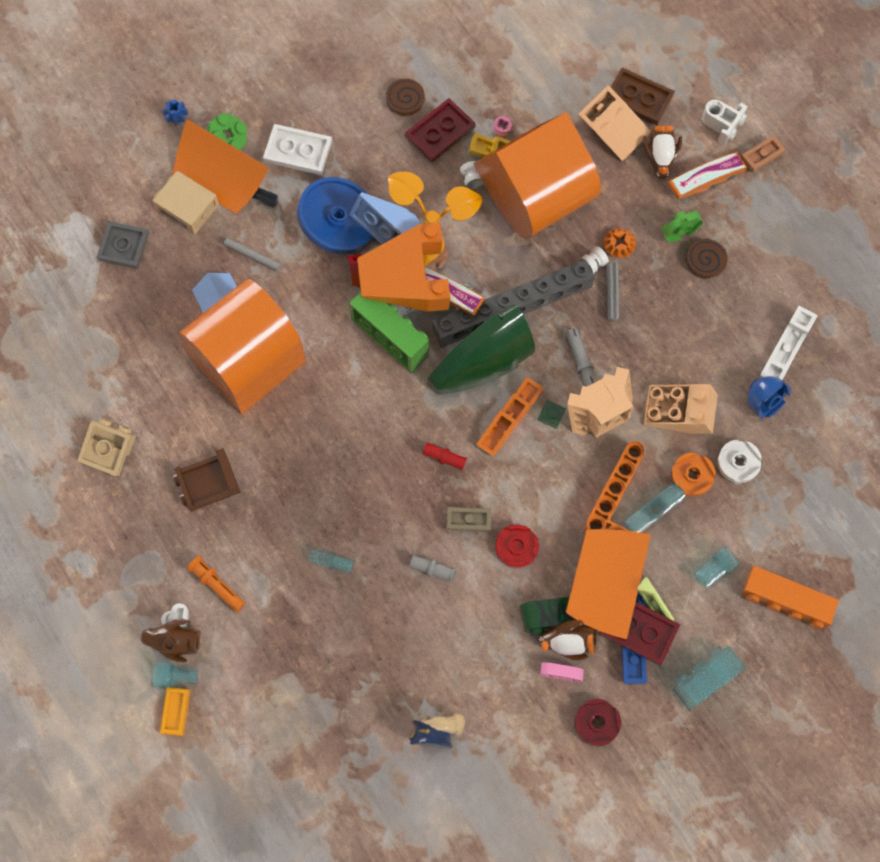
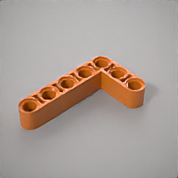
[584,441,645,534]

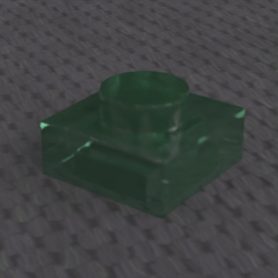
[538,400,566,429]

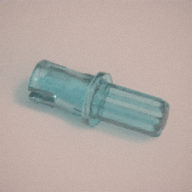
[309,549,354,573]

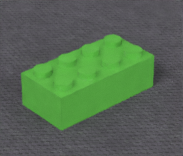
[349,292,429,374]

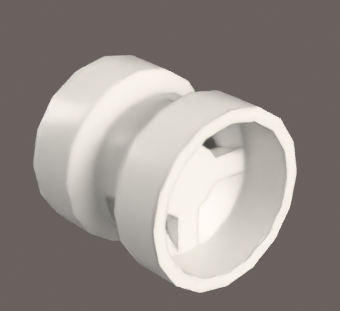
[460,161,484,189]
[580,246,609,274]

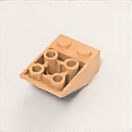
[579,85,651,161]
[643,384,718,434]

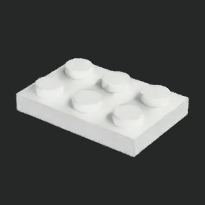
[263,124,332,175]

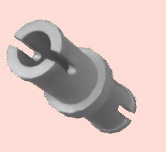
[410,555,456,582]

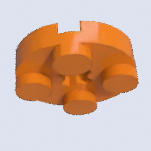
[671,453,716,497]

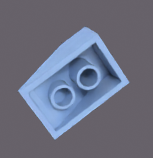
[349,192,421,244]

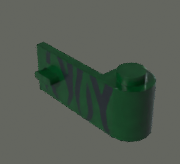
[520,597,576,636]

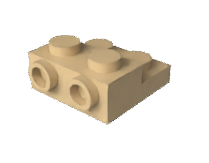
[77,418,136,476]

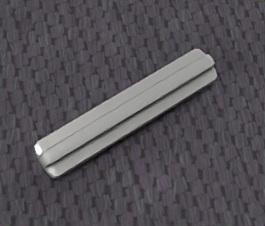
[607,262,619,321]

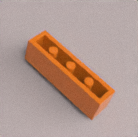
[741,566,839,629]

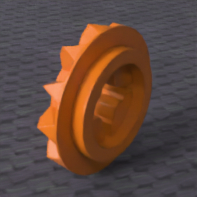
[603,227,636,258]

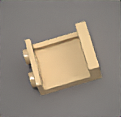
[152,171,219,235]

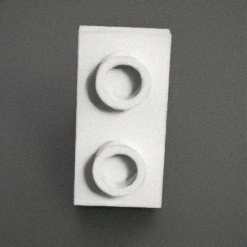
[702,100,748,146]

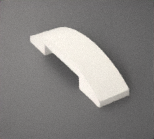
[759,306,818,380]

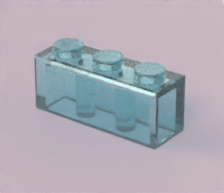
[673,646,747,711]

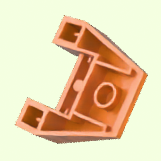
[357,223,451,312]

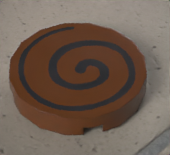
[386,78,425,116]
[686,239,728,279]

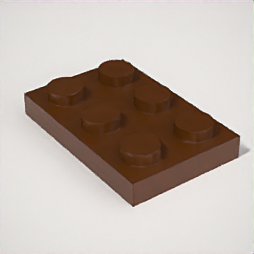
[611,67,675,125]

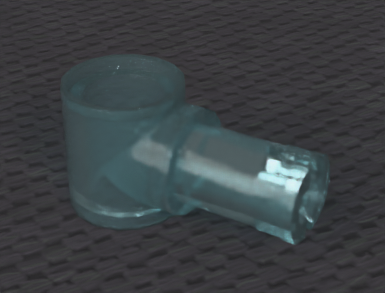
[151,662,198,688]

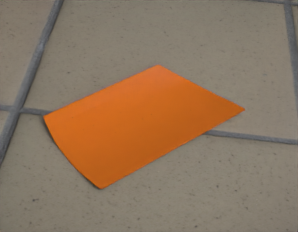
[172,120,268,214]
[566,529,651,639]

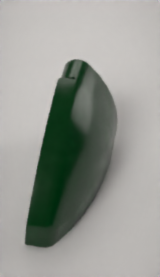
[427,304,535,395]

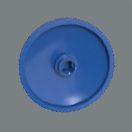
[297,177,373,254]

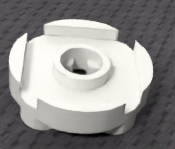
[716,440,762,484]

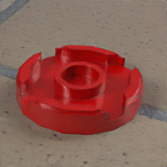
[495,524,539,569]

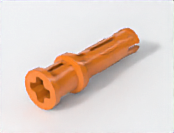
[187,555,246,613]

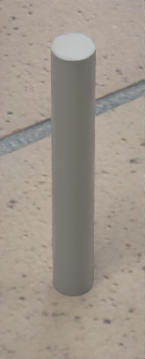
[224,238,281,271]

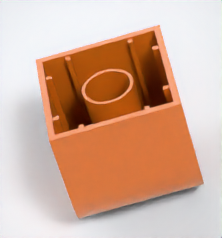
[473,111,601,239]
[178,278,306,415]

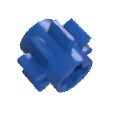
[162,99,188,125]

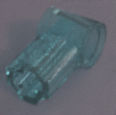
[694,546,741,588]

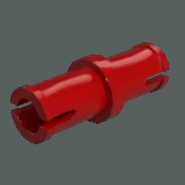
[422,442,467,471]

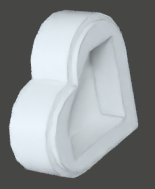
[161,603,189,627]

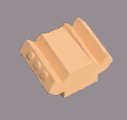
[567,367,634,438]

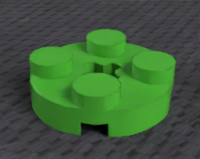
[207,113,247,150]
[661,210,703,242]

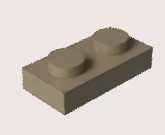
[447,507,491,532]

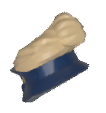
[409,713,465,749]

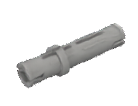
[565,328,597,387]

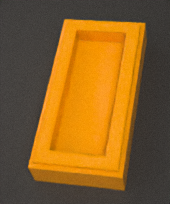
[160,687,191,736]

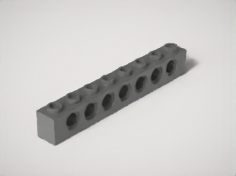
[433,259,594,348]

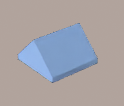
[192,273,237,313]

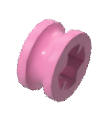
[493,116,512,136]

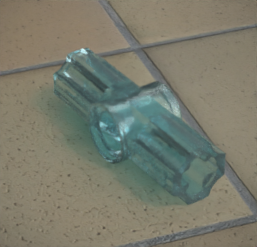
[623,483,686,532]

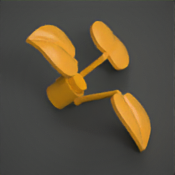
[388,172,483,266]

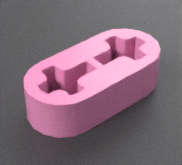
[540,663,584,682]

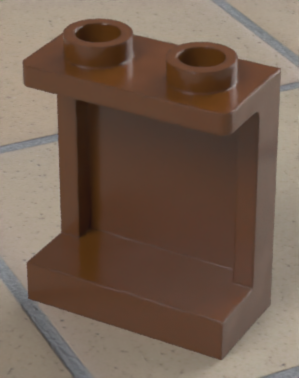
[173,448,241,512]

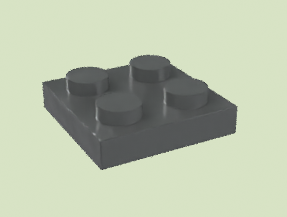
[97,221,150,269]

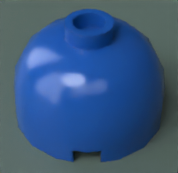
[748,376,791,419]

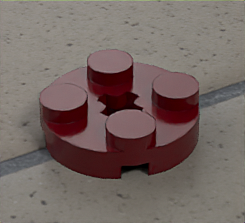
[574,699,621,747]

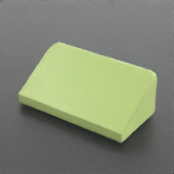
[637,577,674,621]

